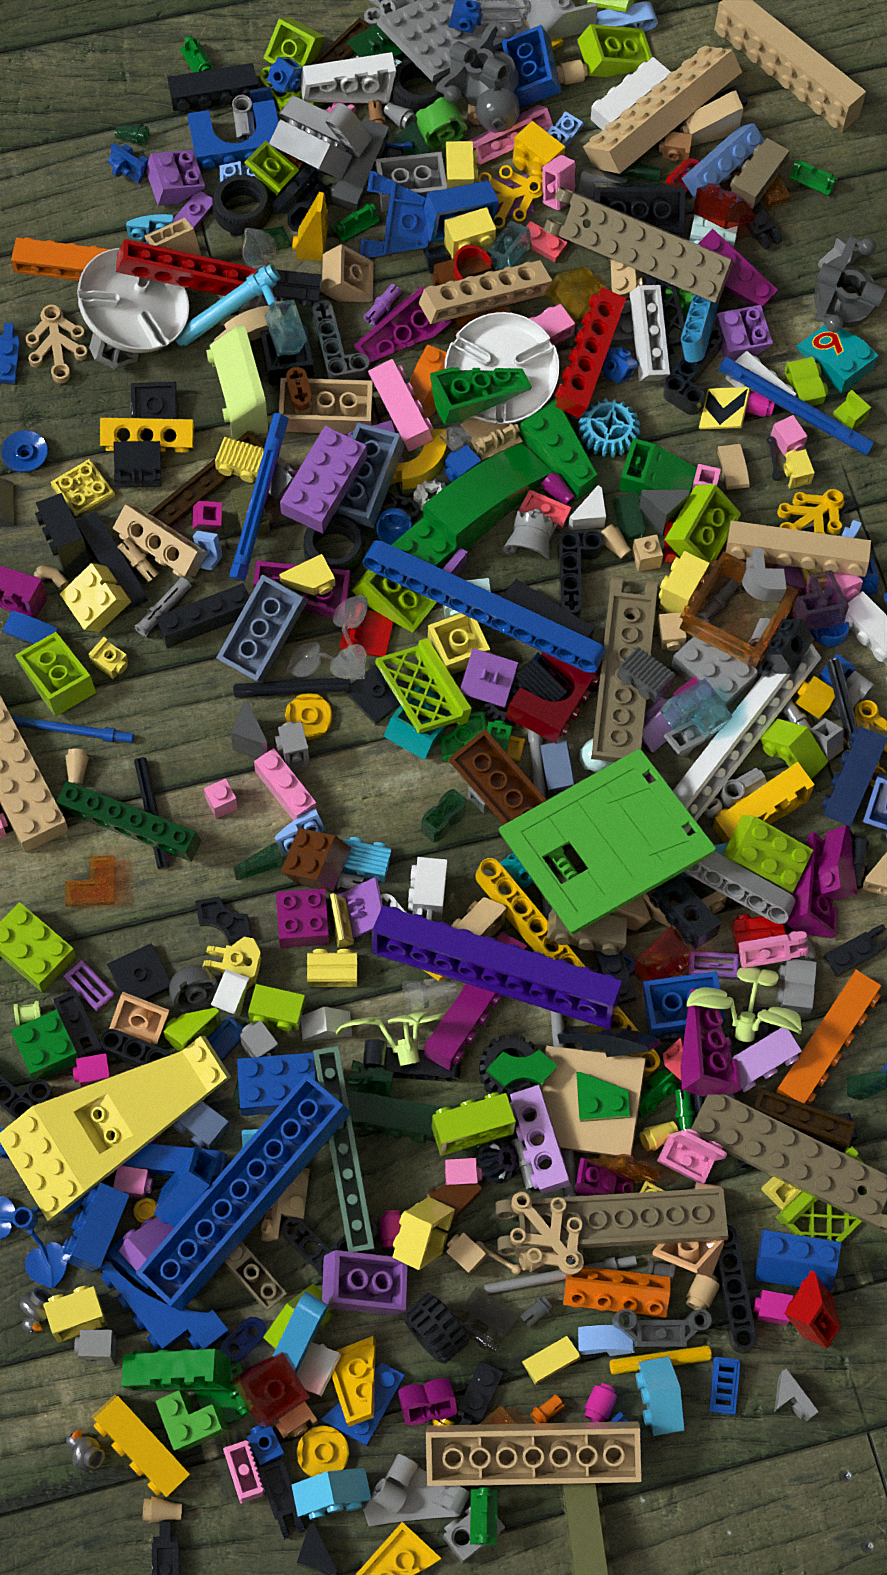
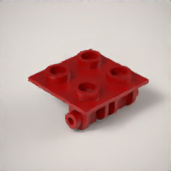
[339,602,393,657]

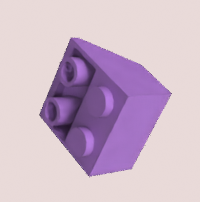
[146,150,205,206]
[715,305,773,361]

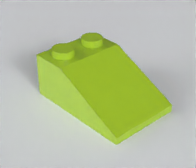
[577,24,653,77]
[351,569,437,633]
[15,632,96,717]

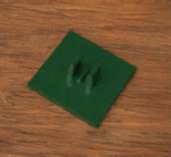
[347,23,404,59]

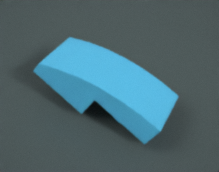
[126,214,174,240]

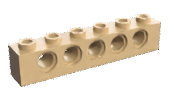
[419,260,552,324]

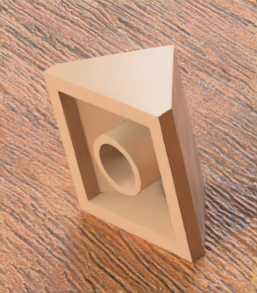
[109,992,170,1046]
[653,1240,724,1278]

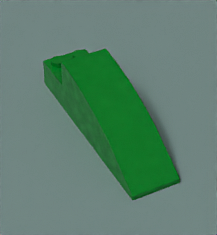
[391,443,553,569]

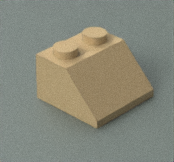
[322,244,374,302]
[451,897,507,937]

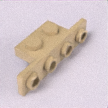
[610,259,647,298]
[261,1168,310,1242]

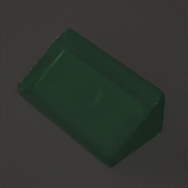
[395,122,431,156]
[613,491,645,541]

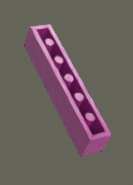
[424,932,527,1071]

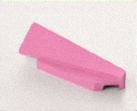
[468,105,553,165]

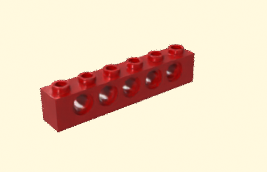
[116,239,256,296]
[555,287,626,418]

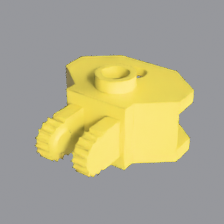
[203,937,262,989]

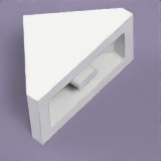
[568,485,606,530]
[211,969,249,1016]
[301,1007,352,1041]

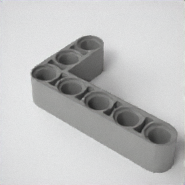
[279,96,372,157]

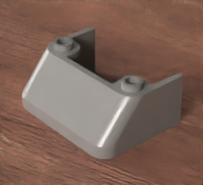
[516,0,597,40]

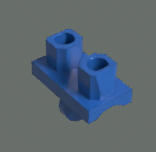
[108,143,149,183]

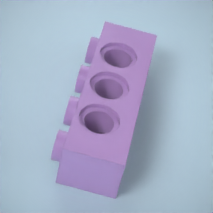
[510,1085,572,1195]

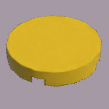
[285,693,333,740]
[297,1426,349,1477]

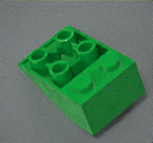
[619,438,697,497]

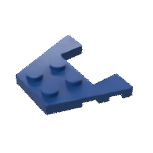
[359,171,428,258]

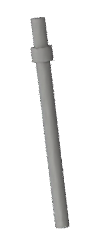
[484,1255,637,1295]

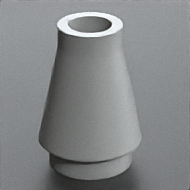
[384,102,417,130]

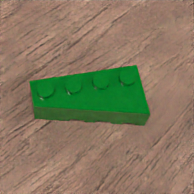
[520,398,597,500]
[121,1349,231,1391]

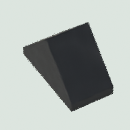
[297,1523,338,1575]

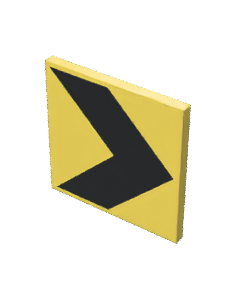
[699,387,751,430]

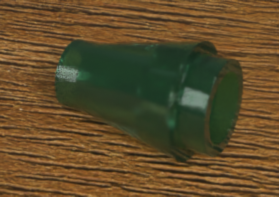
[115,123,149,146]

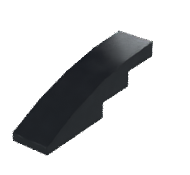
[557,1025,661,1057]

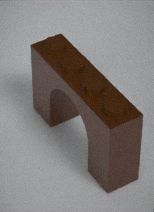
[431,250,511,339]

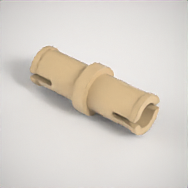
[118,537,159,583]

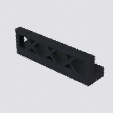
[645,273,685,355]

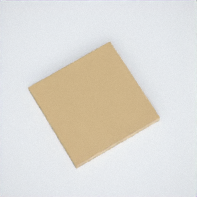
[532,1046,646,1159]

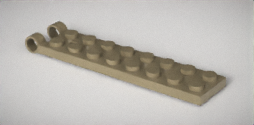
[543,187,734,303]
[591,575,658,762]
[691,1094,887,1234]
[496,1188,728,1256]

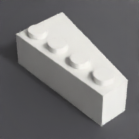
[300,52,396,104]

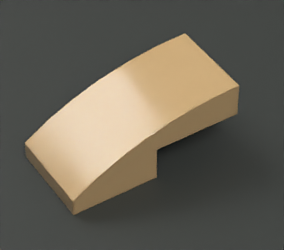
[717,444,750,490]

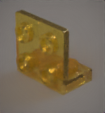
[545,267,607,324]

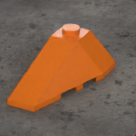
[392,344,447,434]

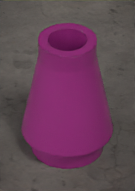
[542,471,575,505]

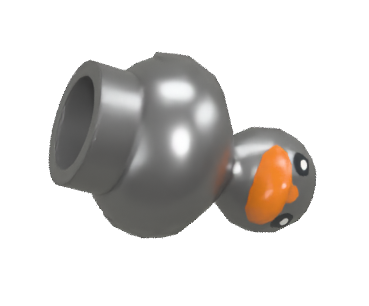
[20,1288,51,1333]
[66,1430,105,1471]

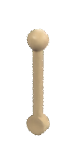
[475,1241,522,1274]

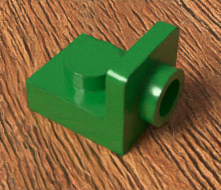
[487,720,512,753]

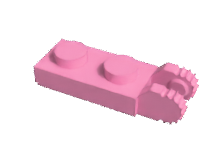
[738,931,809,968]

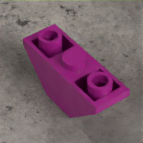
[574,1158,634,1196]

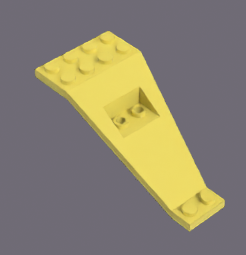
[0,1036,231,1221]

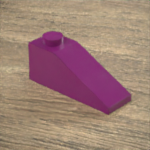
[818,825,858,901]

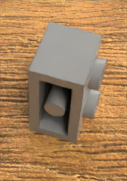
[275,722,309,770]

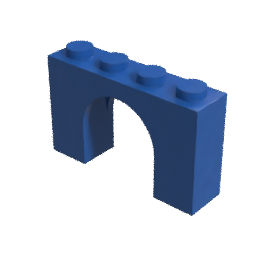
[187,100,280,170]

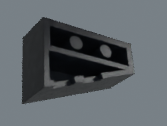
[35,493,91,579]

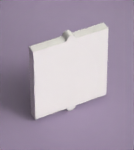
[292,1342,341,1396]

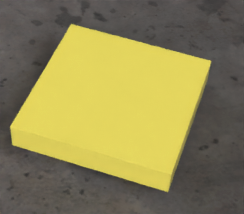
[51,459,115,518]

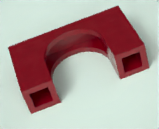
[505,652,602,744]

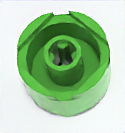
[416,97,467,150]

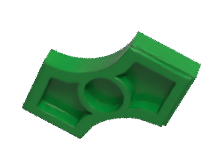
[440,711,487,762]
[486,1050,558,1088]

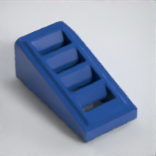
[709,1357,741,1415]

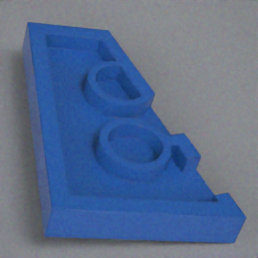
[321,1363,405,1446]

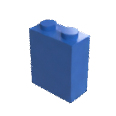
[154,1146,217,1227]

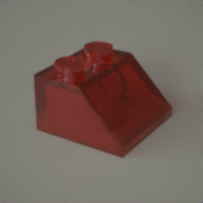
[693,183,755,229]
[633,925,691,983]
[231,1352,310,1428]

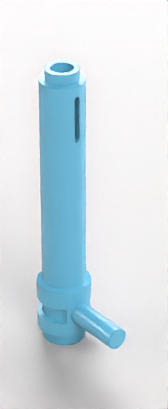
[175,264,281,347]

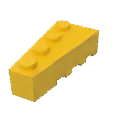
[713,762,815,843]

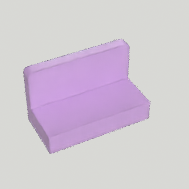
[642,697,685,752]

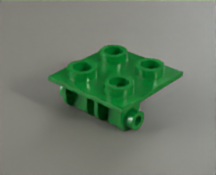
[194,1362,259,1424]

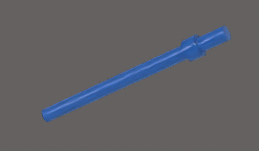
[11,715,134,743]

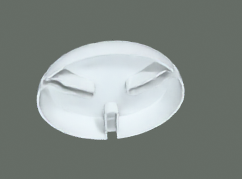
[77,248,189,353]
[445,312,559,425]

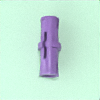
[363,284,402,326]

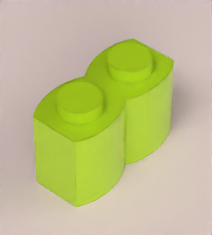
[784,357,828,406]

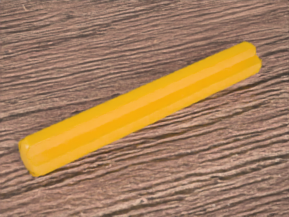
[609,1346,712,1375]

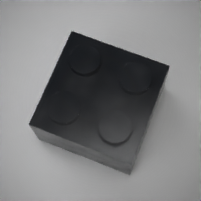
[261,325,314,384]

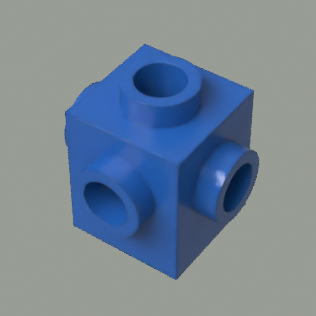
[448,0,483,34]
[267,57,303,93]
[601,347,639,384]

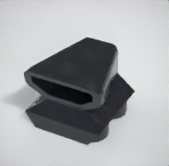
[270,165,329,231]

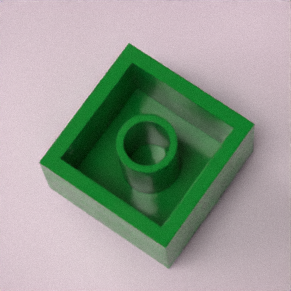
[10,1009,78,1081]

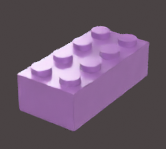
[280,426,367,534]

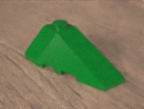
[430,367,532,426]

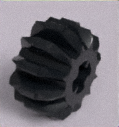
[477,1140,519,1184]

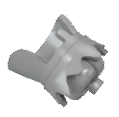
[503,509,557,559]

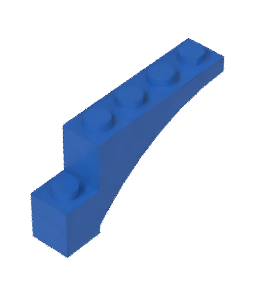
[100,1261,229,1350]

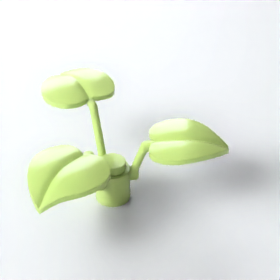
[687,967,802,1042]
[336,1012,446,1066]

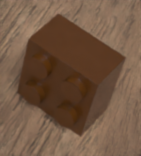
[280,828,351,892]

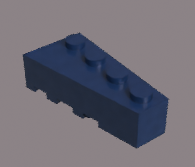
[821,721,887,826]

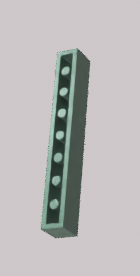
[313,1046,375,1253]

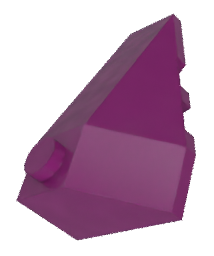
[354,286,451,363]

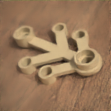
[26,305,88,384]
[510,1192,584,1275]

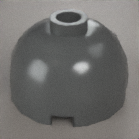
[476,88,520,132]
[169,965,219,1013]

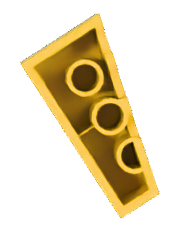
[91,1395,190,1497]

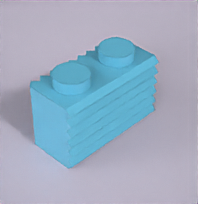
[342,837,391,882]

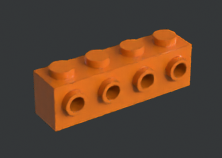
[563,1266,670,1318]

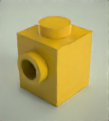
[795,676,835,719]

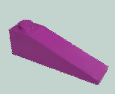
[785,832,838,938]
[680,988,741,1096]

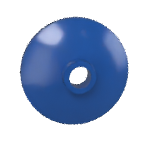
[1,430,48,473]

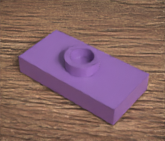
[174,191,213,231]

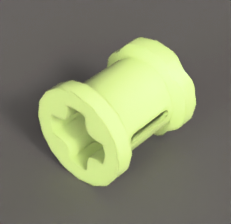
[14,1001,41,1026]

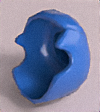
[376,507,412,545]
[812,615,849,648]

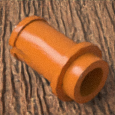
[530,1394,565,1423]

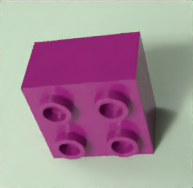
[276,888,329,948]

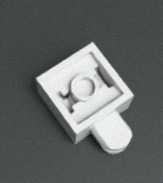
[408,857,447,922]

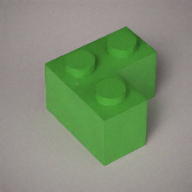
[156,1390,230,1452]

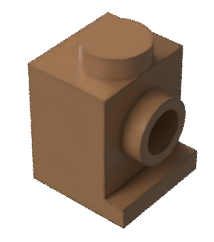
[659,131,692,161]
[275,1398,318,1438]

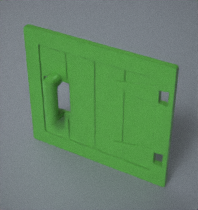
[499,749,716,935]

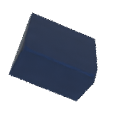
[250,86,273,109]

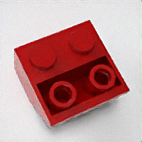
[784,1270,841,1349]

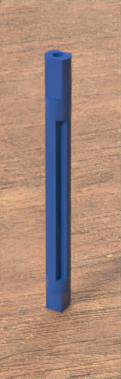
[718,357,874,456]
[229,413,289,581]

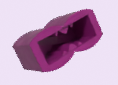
[398,1378,457,1425]

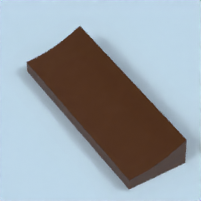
[448,728,572,865]

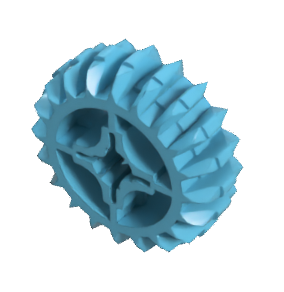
[579,398,640,458]

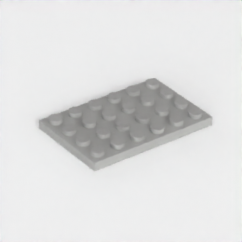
[377,0,529,81]

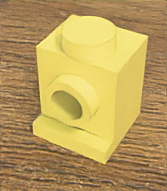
[784,449,814,489]
[89,637,128,679]

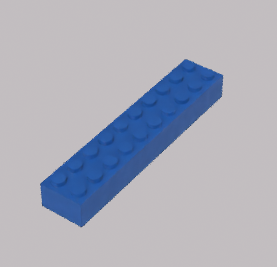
[136,1074,352,1312]

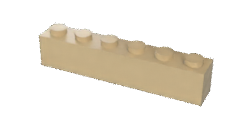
[725,521,871,577]

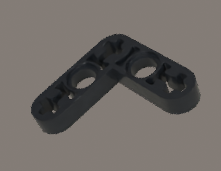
[282,1217,378,1278]

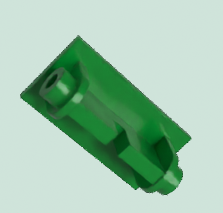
[179,36,215,73]
[789,159,838,196]
[331,204,380,243]
[638,1069,678,1118]
[470,1487,498,1545]

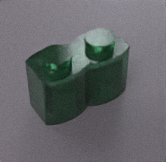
[421,789,467,843]

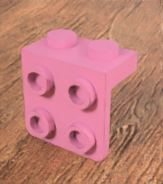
[657,1129,727,1184]

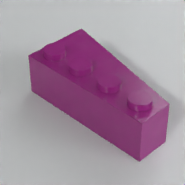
[0,566,47,619]

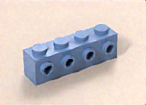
[682,123,765,196]

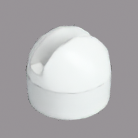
[703,798,722,818]

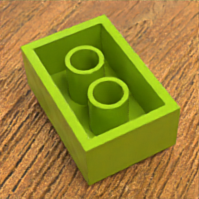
[665,484,741,569]
[722,815,813,893]
[0,902,77,993]
[432,1092,516,1156]

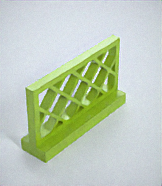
[375,638,472,734]
[775,1146,866,1242]

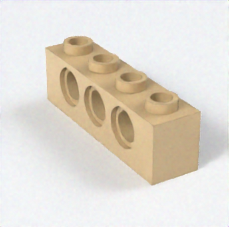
[113,504,208,578]

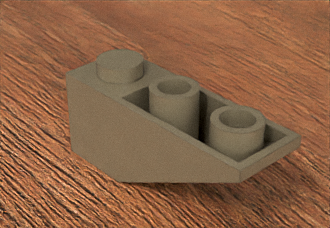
[223,1241,287,1311]

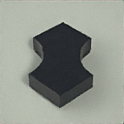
[195,896,252,944]

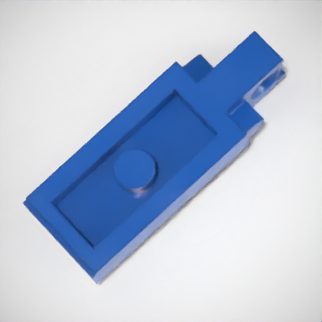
[0,323,20,384]

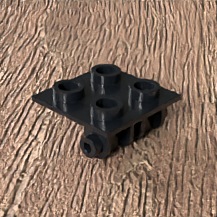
[113,441,161,487]

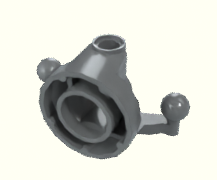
[436,20,519,106]
[814,235,886,333]

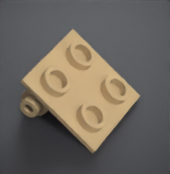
[461,418,523,461]

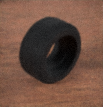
[391,58,447,115]
[212,174,271,235]
[303,514,365,574]

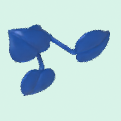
[0,1196,83,1289]

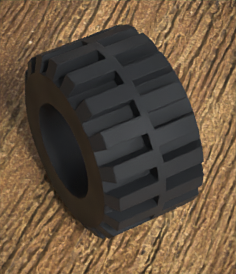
[479,1034,538,1102]
[403,1293,469,1364]

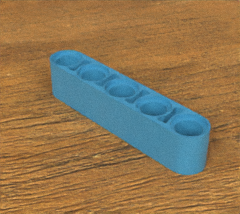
[681,294,719,362]
[256,1292,329,1406]

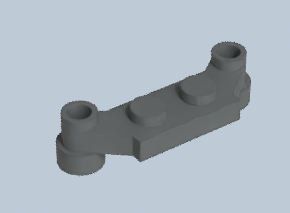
[612,1309,712,1347]

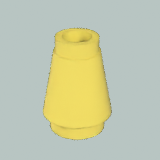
[639,1121,679,1151]

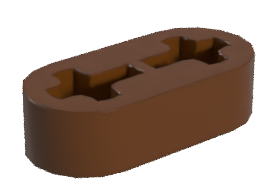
[286,367,312,411]

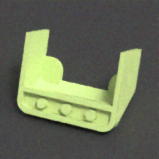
[206,325,268,440]

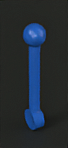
[385,142,413,149]

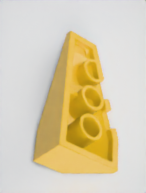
[292,192,328,261]

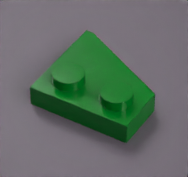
[576,1072,631,1122]

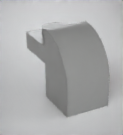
[742,548,786,602]

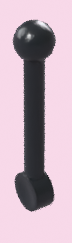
[767,436,781,481]
[823,501,856,532]

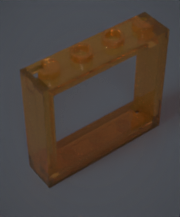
[679,551,799,668]

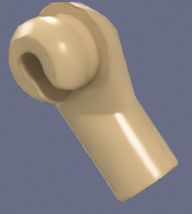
[34,565,69,590]

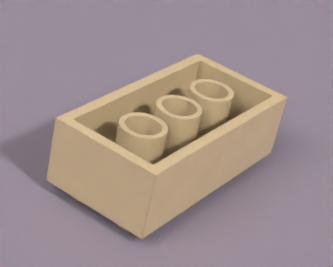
[279,378,373,434]

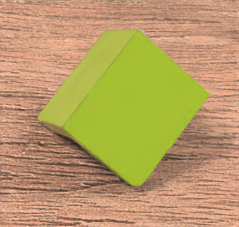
[833,390,871,430]

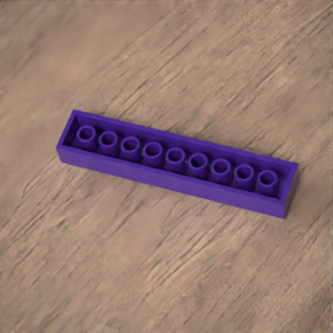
[372,905,622,1029]

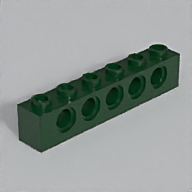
[56,781,202,862]

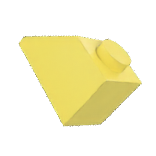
[279,554,335,595]

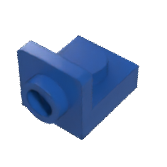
[859,559,879,595]

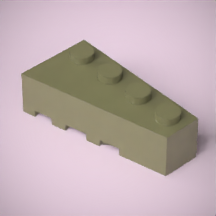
[562,1483,613,1575]

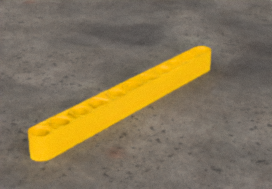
[475,858,660,1077]

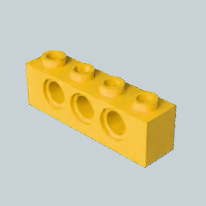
[100,418,195,453]

